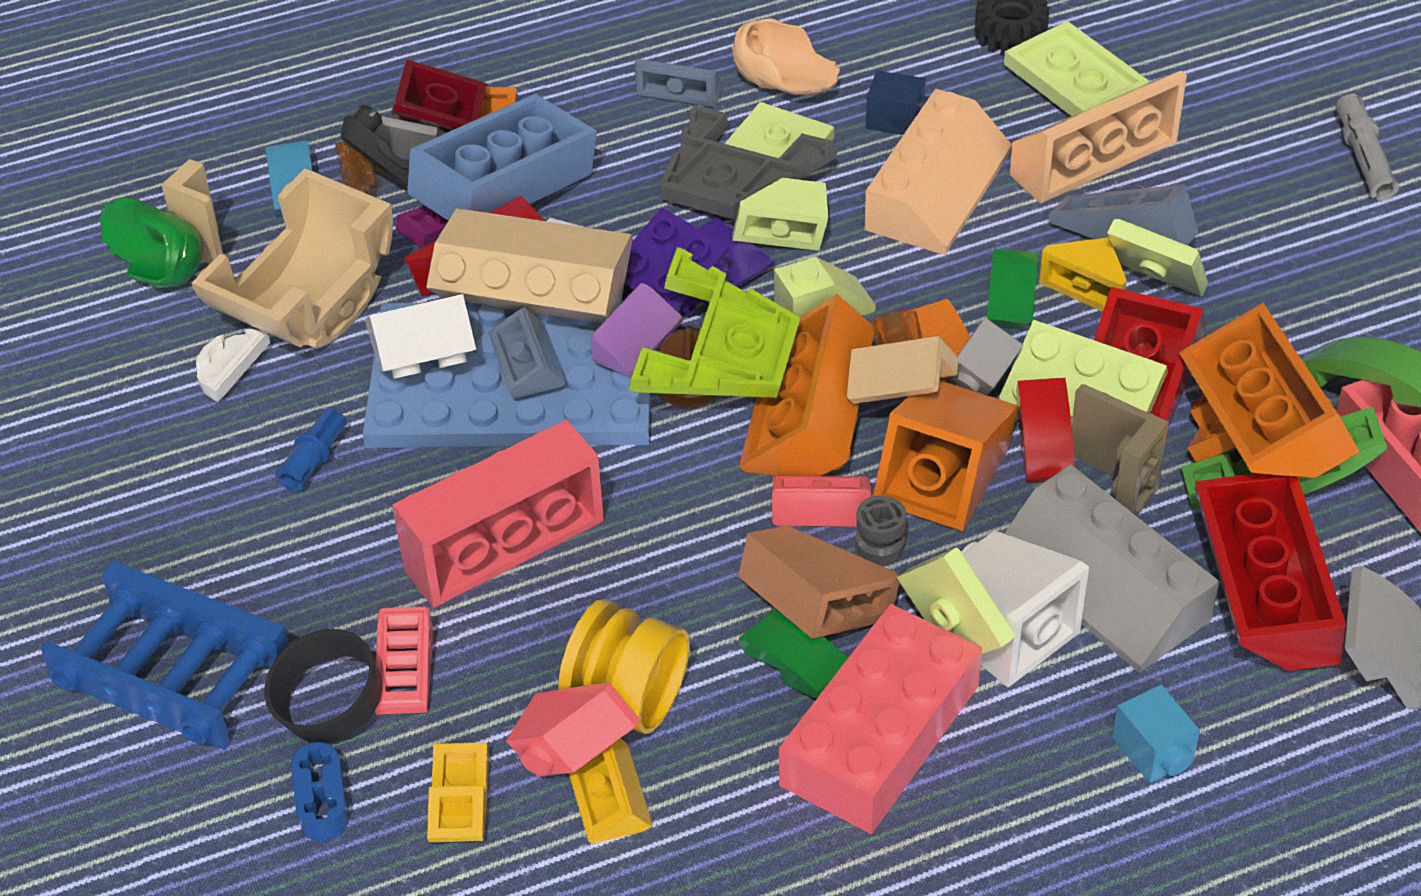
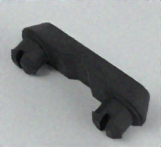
[340,105,409,190]

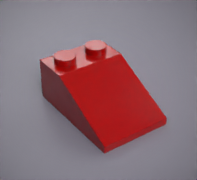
[1094,287,1206,427]

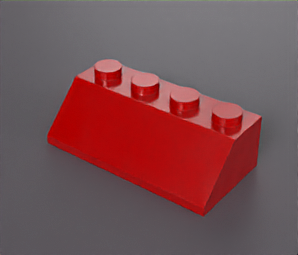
[1194,473,1347,671]

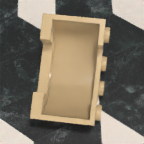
[192,168,393,348]

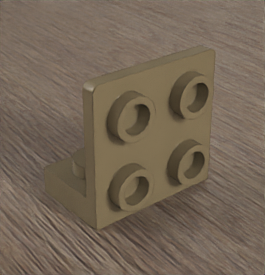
[1072,384,1169,516]

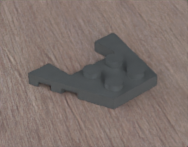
[660,105,837,220]

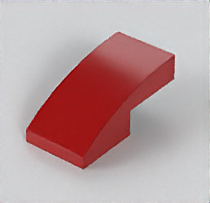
[1016,377,1075,484]

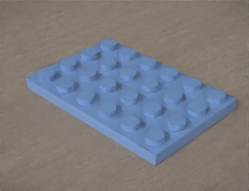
[363,300,651,448]

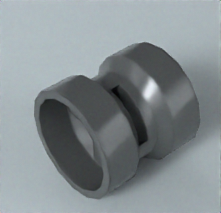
[855,495,907,566]

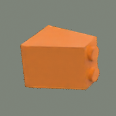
[873,380,1019,532]

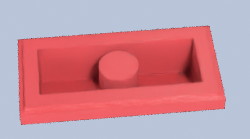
[772,476,871,527]

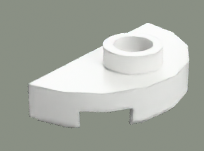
[196,329,270,402]

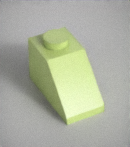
[732,178,828,251]
[774,256,876,317]

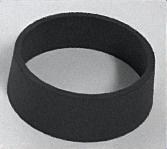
[264,629,382,743]

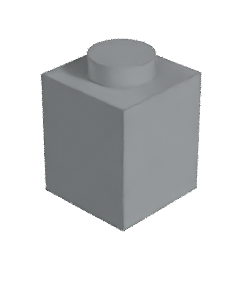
[947,318,1023,395]

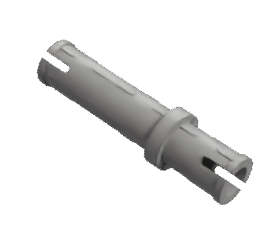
[1335,93,1399,201]

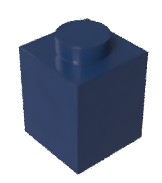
[866,70,930,135]

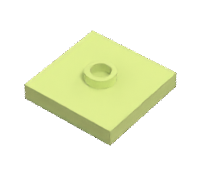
[725,102,834,158]
[1107,219,1208,297]
[897,547,1015,654]

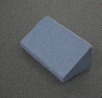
[634,58,722,108]
[488,306,566,398]

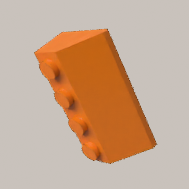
[739,294,875,476]
[1179,303,1360,478]

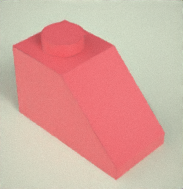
[506,682,640,777]

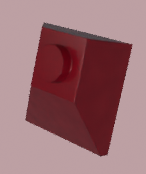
[390,59,487,133]

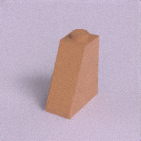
[738,525,900,639]

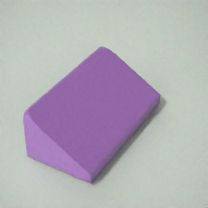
[591,283,683,377]

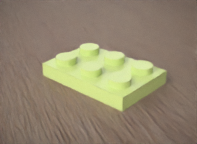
[1004,21,1150,116]
[999,320,1168,425]

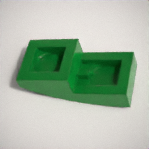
[987,249,1038,330]
[739,609,848,699]

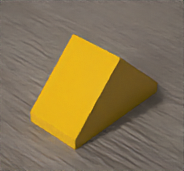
[1039,237,1127,312]

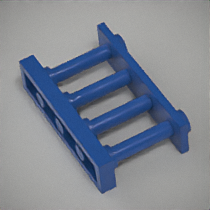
[41,561,289,750]

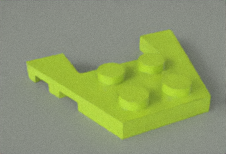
[629,247,801,398]

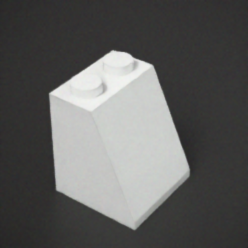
[920,531,1089,688]

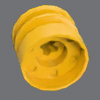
[558,599,690,734]

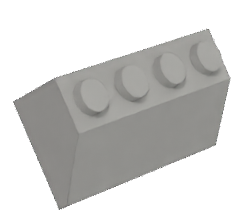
[1004,465,1219,673]

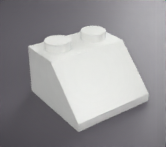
[365,294,476,379]

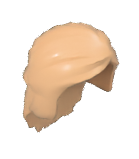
[732,18,840,95]

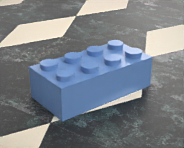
[407,93,597,221]

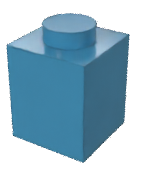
[1112,684,1200,784]

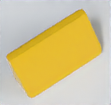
[569,738,653,844]

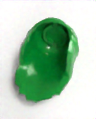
[100,197,203,288]

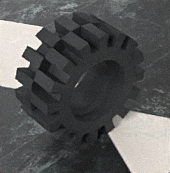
[974,0,1049,56]

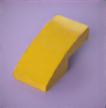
[427,742,489,843]

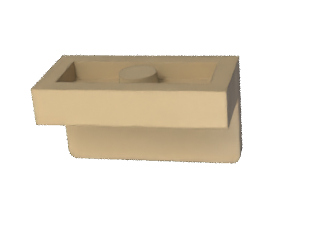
[162,159,223,264]
[847,336,958,404]

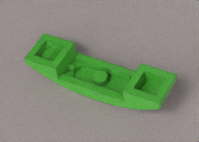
[1302,337,1421,408]
[1181,406,1388,510]

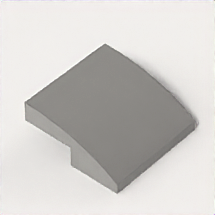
[1345,566,1421,710]

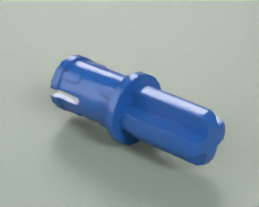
[275,408,346,492]

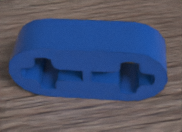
[291,742,348,841]

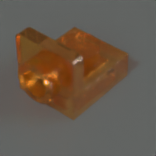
[335,142,382,195]

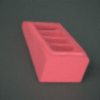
[375,607,433,715]

